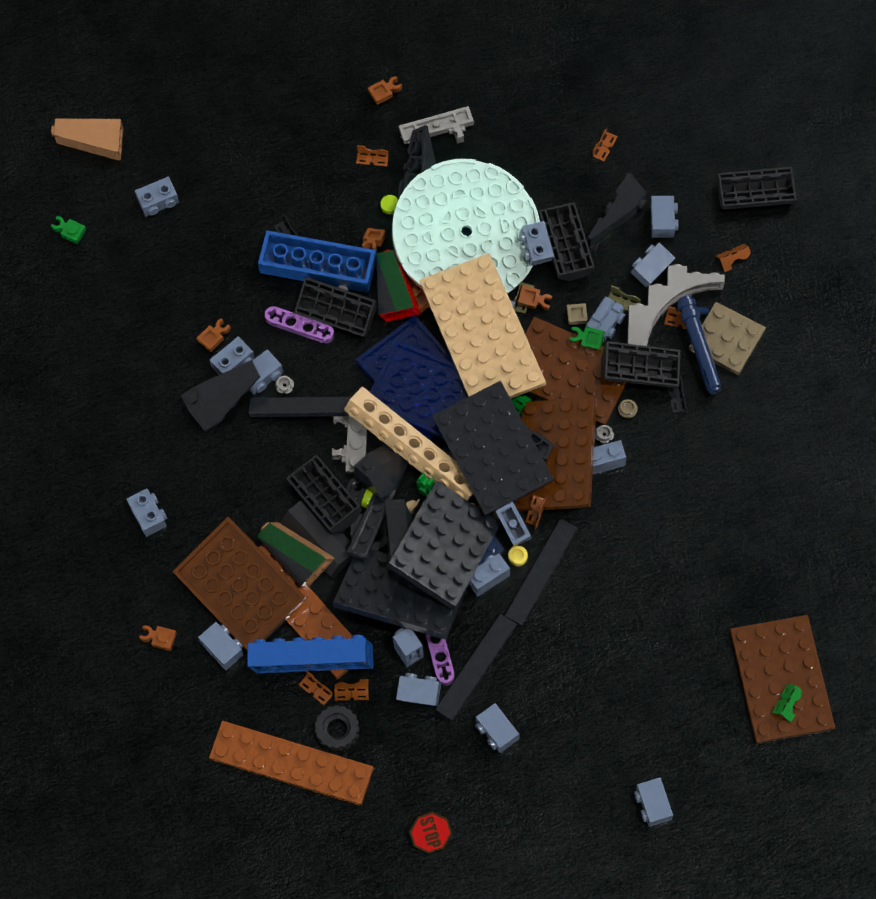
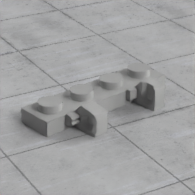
[399,106,474,144]
[332,416,367,474]

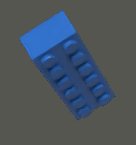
[258,231,376,293]
[248,635,373,673]

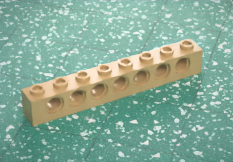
[344,387,474,501]

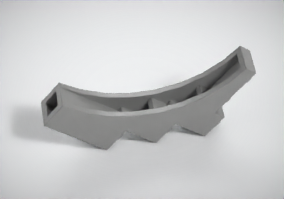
[627,264,725,346]

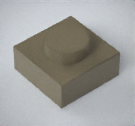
[567,303,587,325]

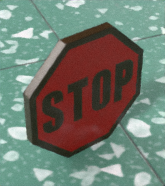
[409,811,452,853]

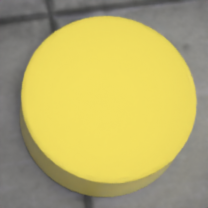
[508,546,528,566]

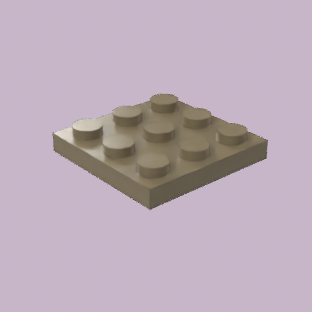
[689,302,766,375]

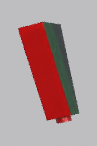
[376,250,421,322]

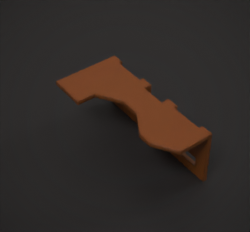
[593,128,618,161]
[356,145,389,166]
[716,244,751,272]
[664,306,687,329]
[525,495,546,530]
[299,670,333,705]
[334,679,369,701]

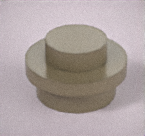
[618,399,637,418]

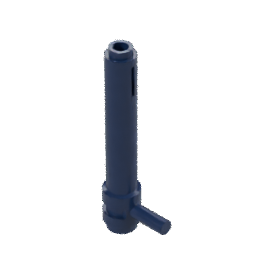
[677,295,722,394]

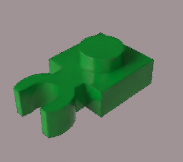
[51,216,86,244]
[569,327,605,350]
[416,473,434,497]

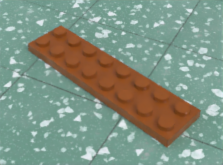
[258,544,352,679]
[209,721,374,806]

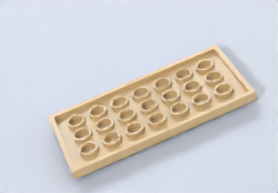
[419,253,546,399]

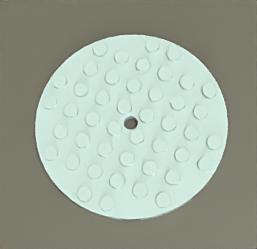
[392,159,540,294]

